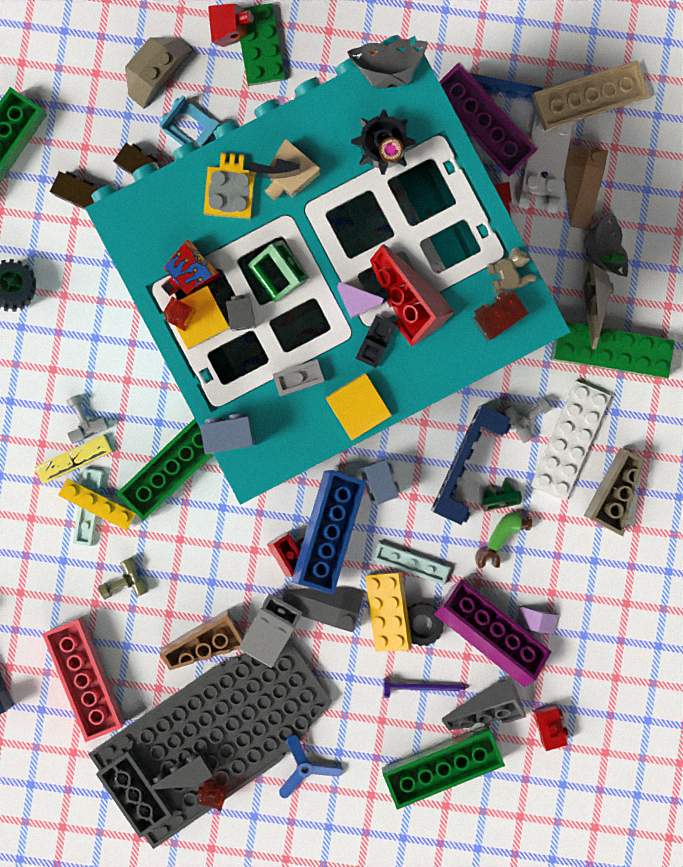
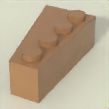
[160,609,244,670]

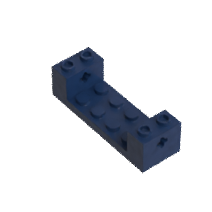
[431,405,511,525]

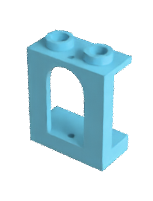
[159,95,220,147]

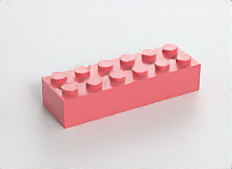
[42,616,126,742]

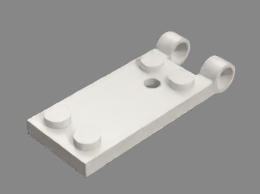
[519,115,573,213]

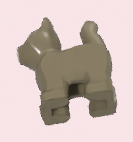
[487,248,536,294]

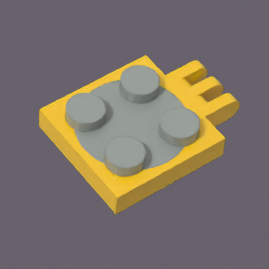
[204,152,255,219]

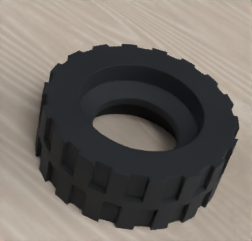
[407,602,444,646]

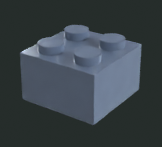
[200,413,256,454]
[359,460,400,505]

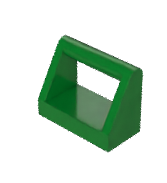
[248,240,309,303]

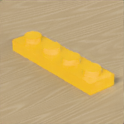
[58,478,136,531]

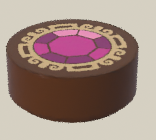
[379,137,404,163]

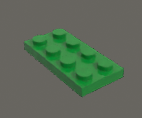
[240,3,285,86]

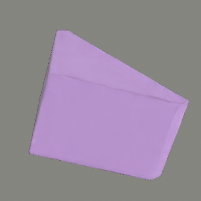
[337,282,384,319]
[517,606,558,634]

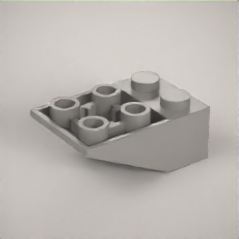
[238,593,303,668]

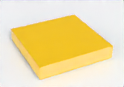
[166,286,230,350]

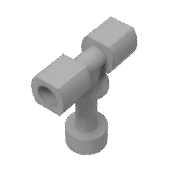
[66,394,108,444]
[501,397,552,443]

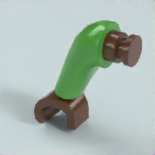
[475,512,532,568]

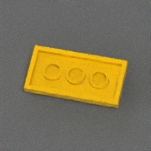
[365,572,413,651]

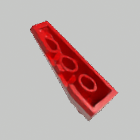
[370,244,454,346]

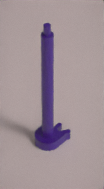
[383,678,466,698]

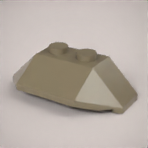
[125,37,192,109]

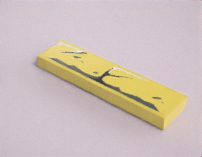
[35,434,113,484]

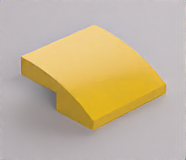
[325,373,391,440]

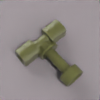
[98,557,149,600]

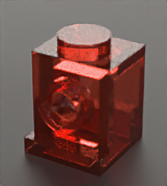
[163,296,196,331]
[196,780,227,811]

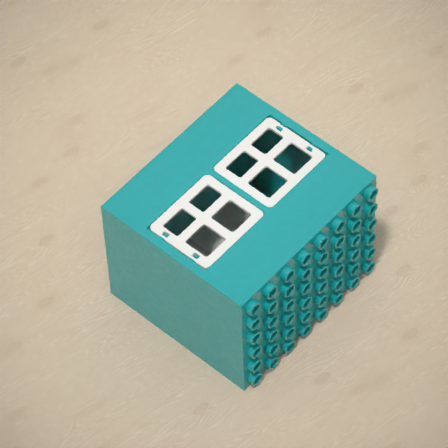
[85,35,570,505]

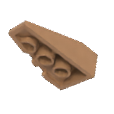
[564,147,608,230]

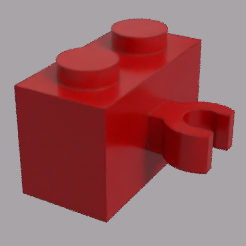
[267,533,304,577]
[532,704,569,751]

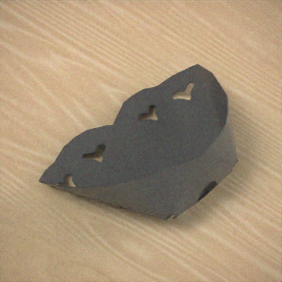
[347,39,428,89]
[584,212,628,277]

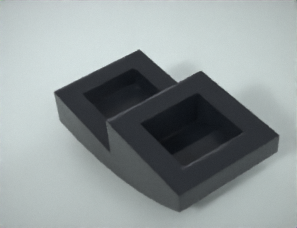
[249,158,301,179]
[355,313,398,368]

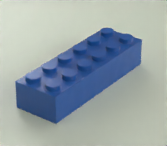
[291,470,366,594]

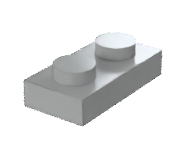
[273,359,325,397]

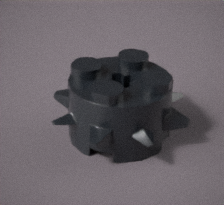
[351,109,416,175]

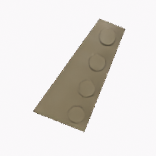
[583,449,644,536]

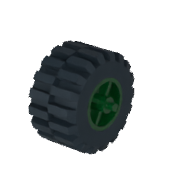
[0,259,36,312]

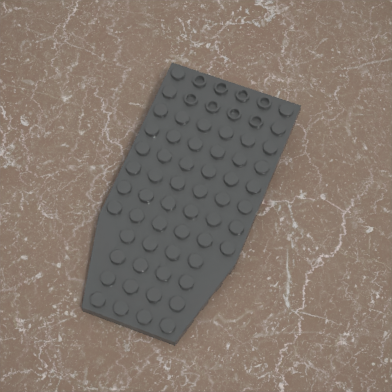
[88,638,332,849]

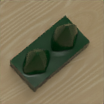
[482,478,522,512]

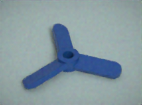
[279,734,343,798]

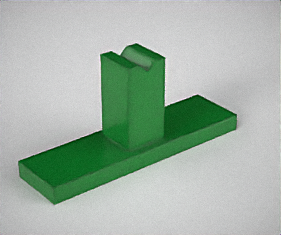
[600,253,625,263]

